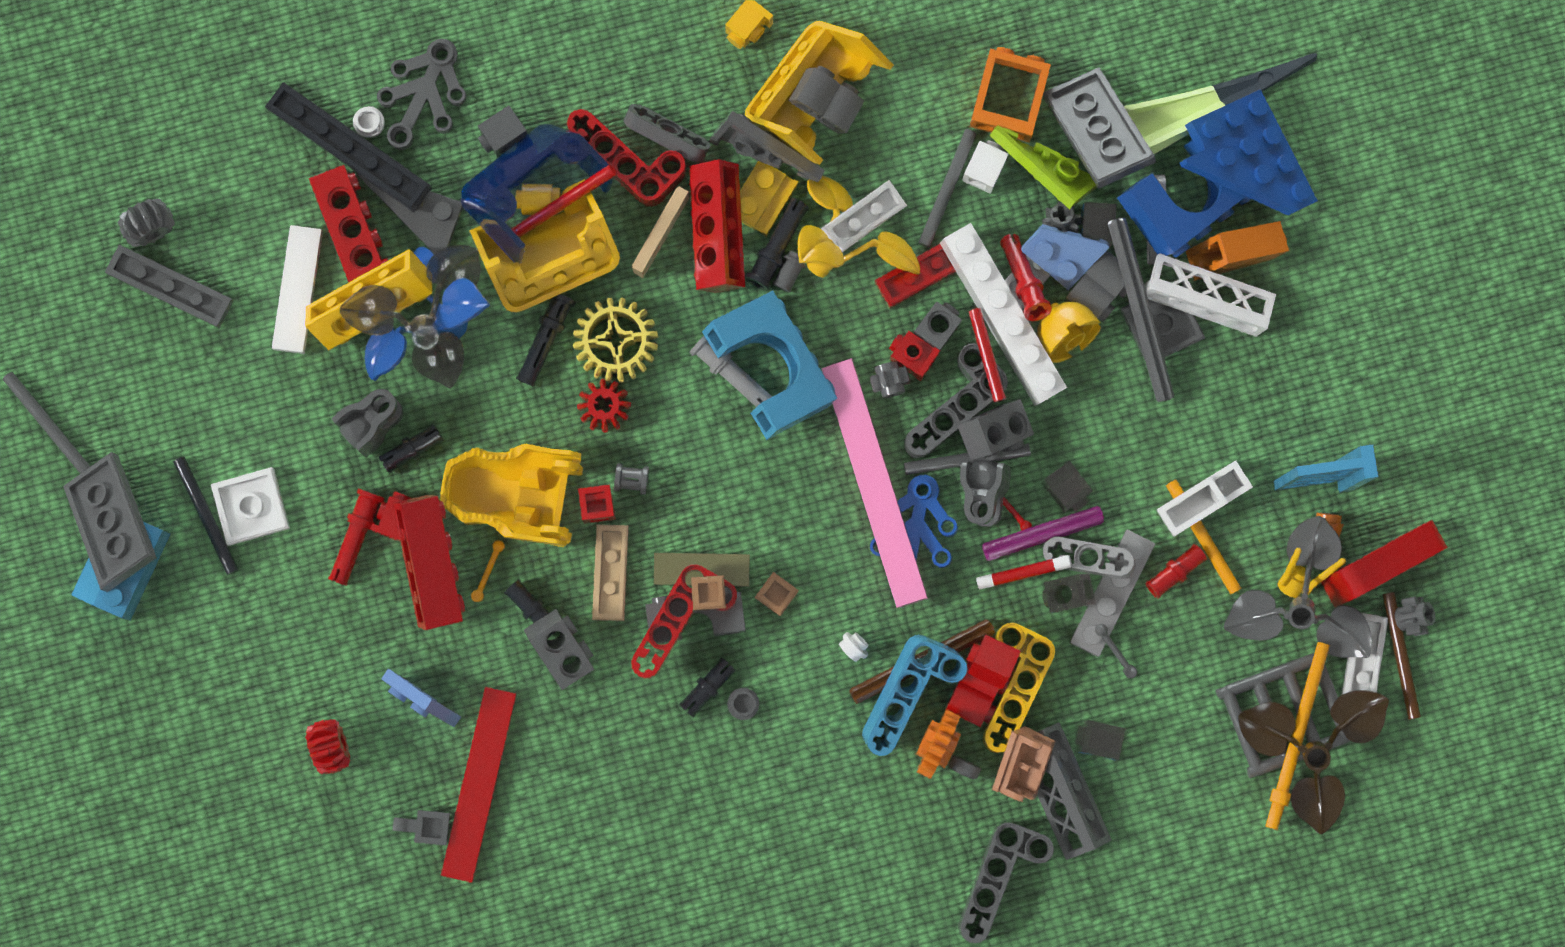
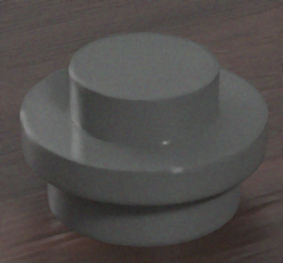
[727,688,759,720]

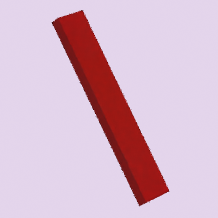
[441,687,517,883]

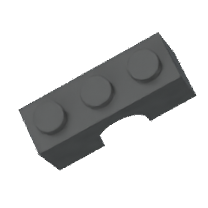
[645,588,746,644]

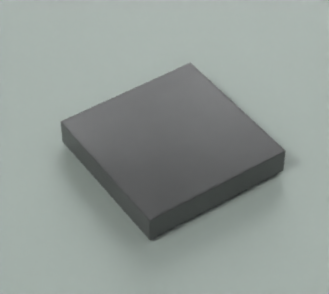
[1120,284,1205,362]

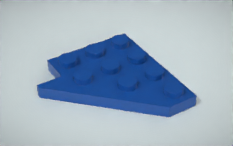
[1180,89,1318,216]

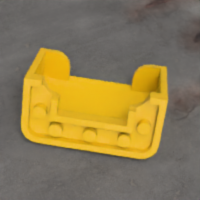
[469,179,620,312]

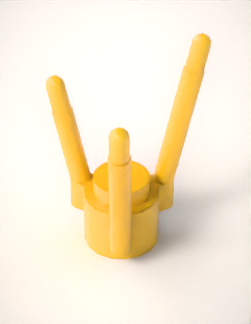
[1278,548,1346,598]

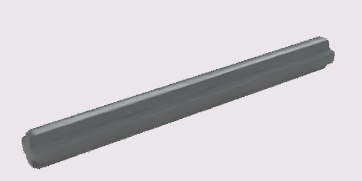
[1108,218,1174,402]

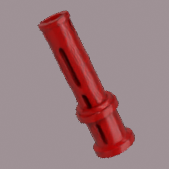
[1000,234,1052,321]
[328,488,385,586]

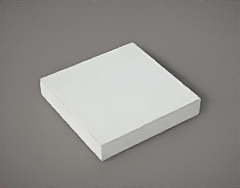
[211,467,290,546]

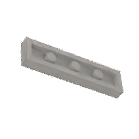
[1069,529,1155,657]

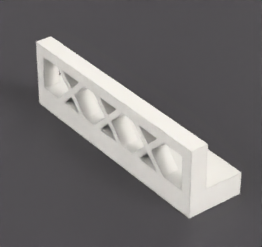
[1144,253,1276,337]

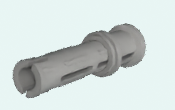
[689,336,772,407]

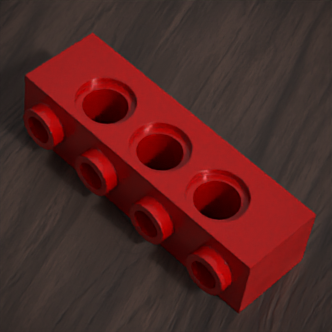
[689,159,745,293]
[308,165,389,282]

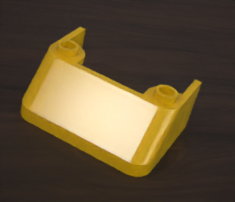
[745,21,894,165]

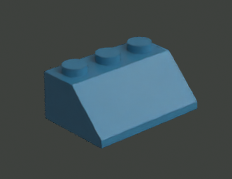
[71,522,170,621]

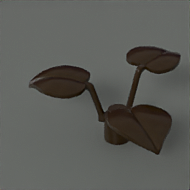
[1238,690,1389,834]

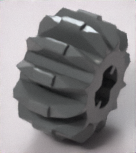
[118,199,175,247]

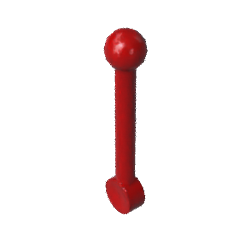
[1003,497,1032,531]

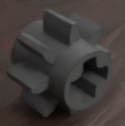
[1042,201,1082,233]
[870,361,910,399]
[1395,596,1435,636]

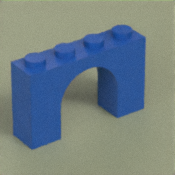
[1117,140,1251,258]

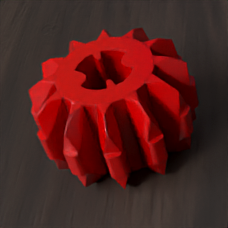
[577,379,631,433]
[305,719,350,774]

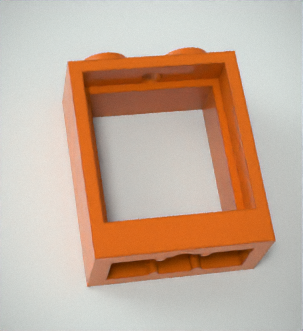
[969,47,1051,143]

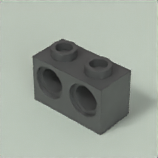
[957,399,1034,461]
[524,609,594,690]

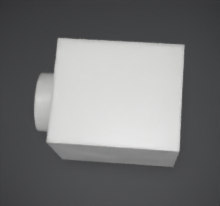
[962,141,1009,194]

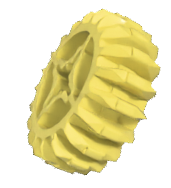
[573,298,658,383]

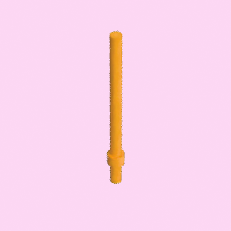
[1265,642,1330,830]

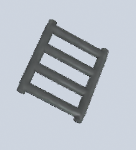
[1215,653,1350,779]

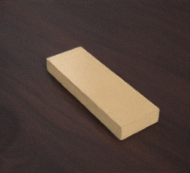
[632,186,689,278]
[592,524,629,621]

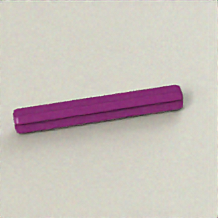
[982,506,1104,561]

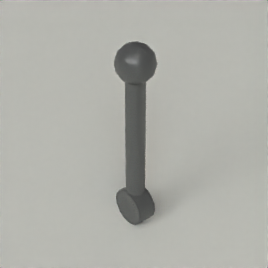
[1095,624,1137,678]

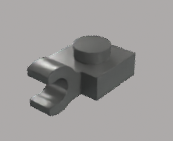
[392,810,450,845]

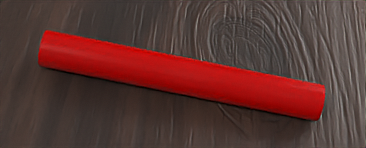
[968,308,1006,403]

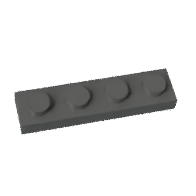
[105,245,233,329]

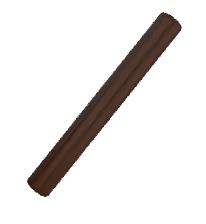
[849,619,995,704]

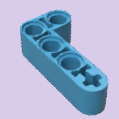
[862,635,967,756]

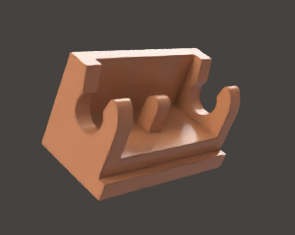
[992,726,1055,802]

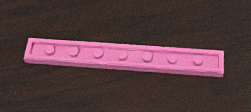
[822,358,928,608]

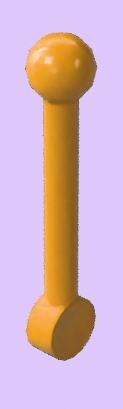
[471,540,505,602]

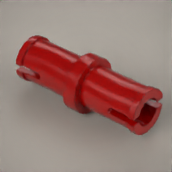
[1145,544,1207,599]

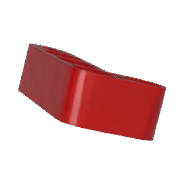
[567,109,686,207]
[1321,520,1448,607]
[631,564,737,679]

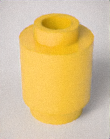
[515,184,561,215]

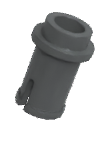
[772,251,807,293]

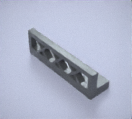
[1037,722,1112,860]

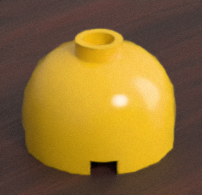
[1037,302,1101,363]

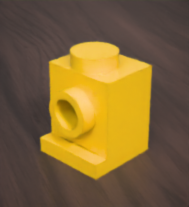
[725,0,773,49]

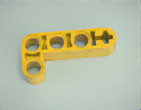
[983,623,1055,753]

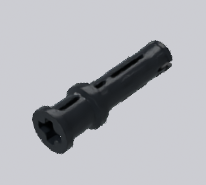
[745,198,809,291]
[516,294,576,387]

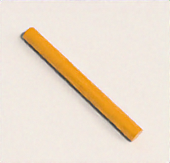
[1165,479,1241,595]

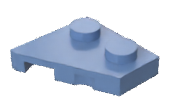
[1021,224,1110,290]

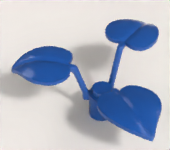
[365,247,490,381]

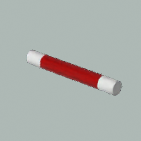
[976,555,1072,590]

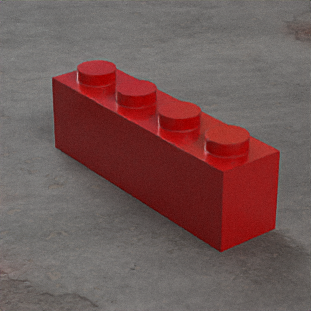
[393,495,465,630]

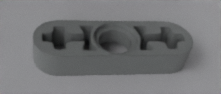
[623,104,710,162]

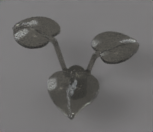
[339,245,481,389]

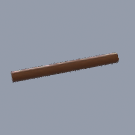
[1382,592,1421,720]

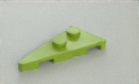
[989,125,1097,210]

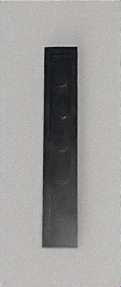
[265,82,432,213]

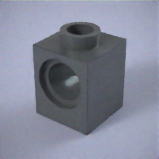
[478,105,529,158]
[913,301,962,351]

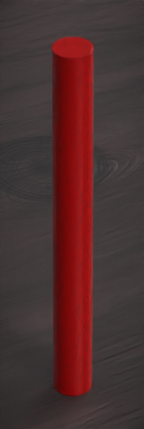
[510,164,617,240]

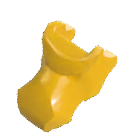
[440,444,583,547]

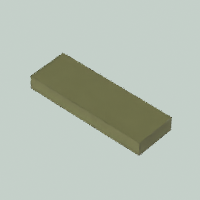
[654,553,750,587]

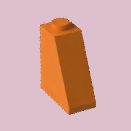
[1186,221,1289,281]

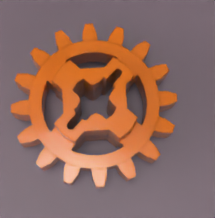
[916,710,961,779]

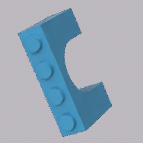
[702,291,837,440]

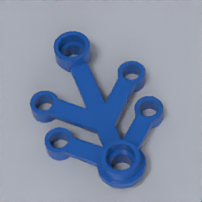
[870,475,958,568]

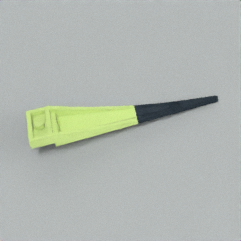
[1124,53,1317,154]

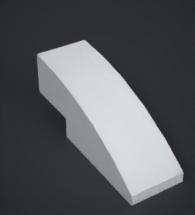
[1156,461,1253,537]

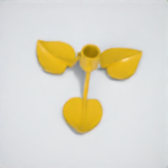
[798,175,920,278]

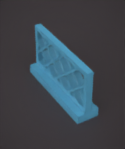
[1274,445,1378,493]

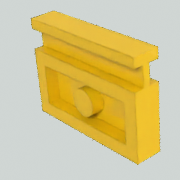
[740,161,798,237]

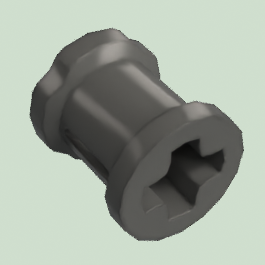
[614,463,649,495]

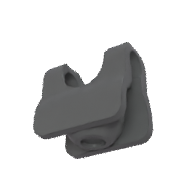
[332,389,404,457]
[960,461,1011,527]

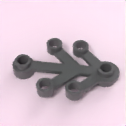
[377,39,467,150]

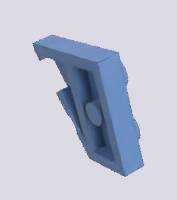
[382,669,461,727]

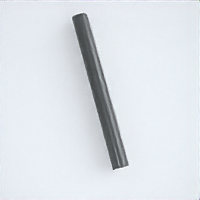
[918,129,977,248]
[2,372,91,474]
[904,443,1031,475]

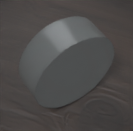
[948,755,982,780]

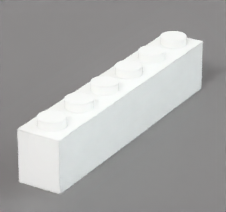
[940,223,1067,406]

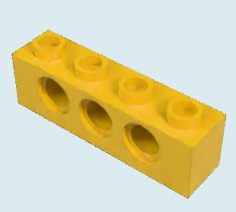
[305,249,433,350]

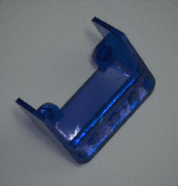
[460,124,614,264]

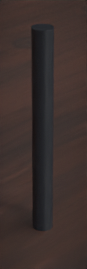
[173,457,239,575]

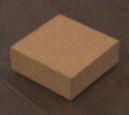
[755,572,799,616]
[691,575,726,611]

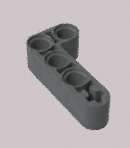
[904,343,1008,459]
[958,822,1054,944]

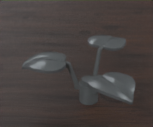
[1224,516,1372,658]

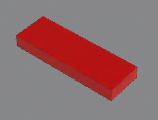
[874,244,956,309]

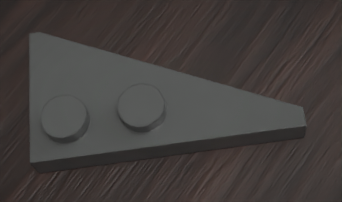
[708,111,825,182]
[357,173,464,261]

